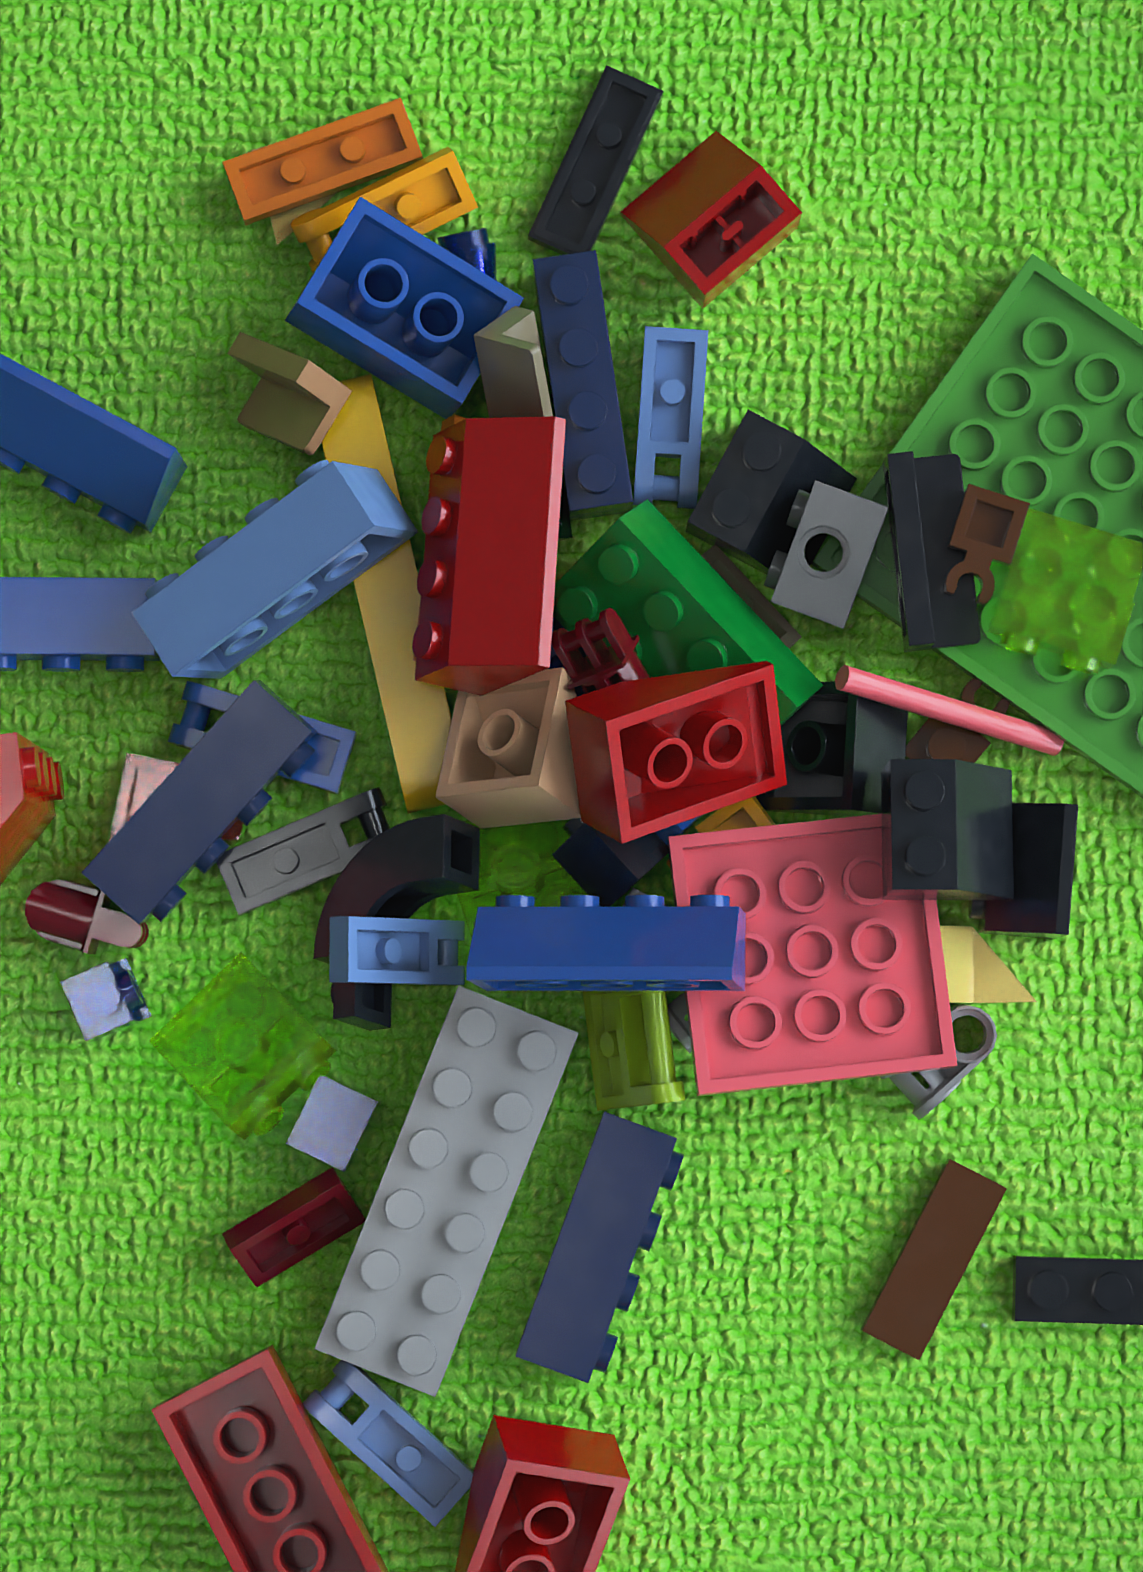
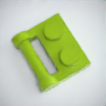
[583,991,685,1111]

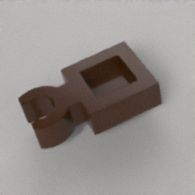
[944,484,1030,605]
[905,678,1010,763]

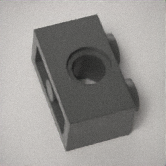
[764,480,889,629]

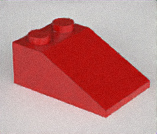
[565,661,787,844]
[455,1415,630,1572]

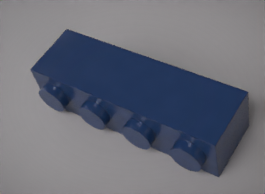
[533,250,633,521]
[81,680,317,924]
[515,1112,684,1383]

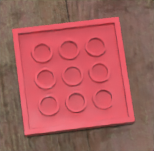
[668,813,958,1096]

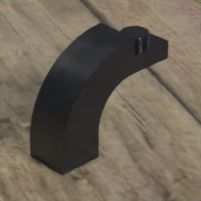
[313,814,480,1031]

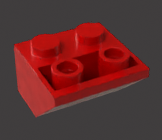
[620,131,802,309]

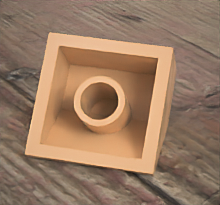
[435,667,581,829]

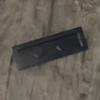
[528,65,664,255]

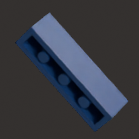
[0,577,160,672]

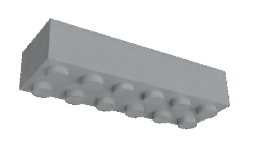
[315,985,579,1397]

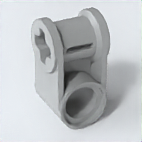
[879,1005,997,1120]

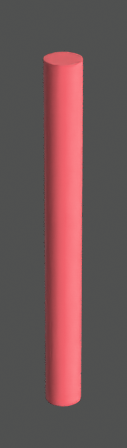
[835,665,1064,756]

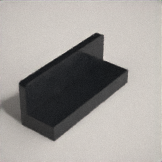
[883,451,981,652]

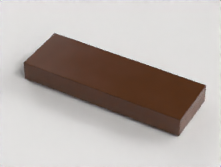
[861,1159,1007,1360]

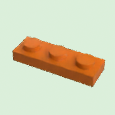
[222,98,423,226]

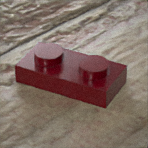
[222,1167,366,1288]

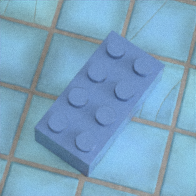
[131,460,418,679]

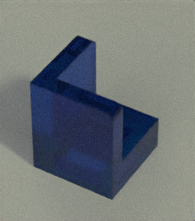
[286,1076,380,1172]

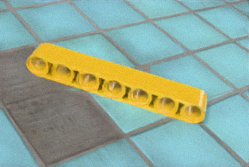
[321,374,452,813]

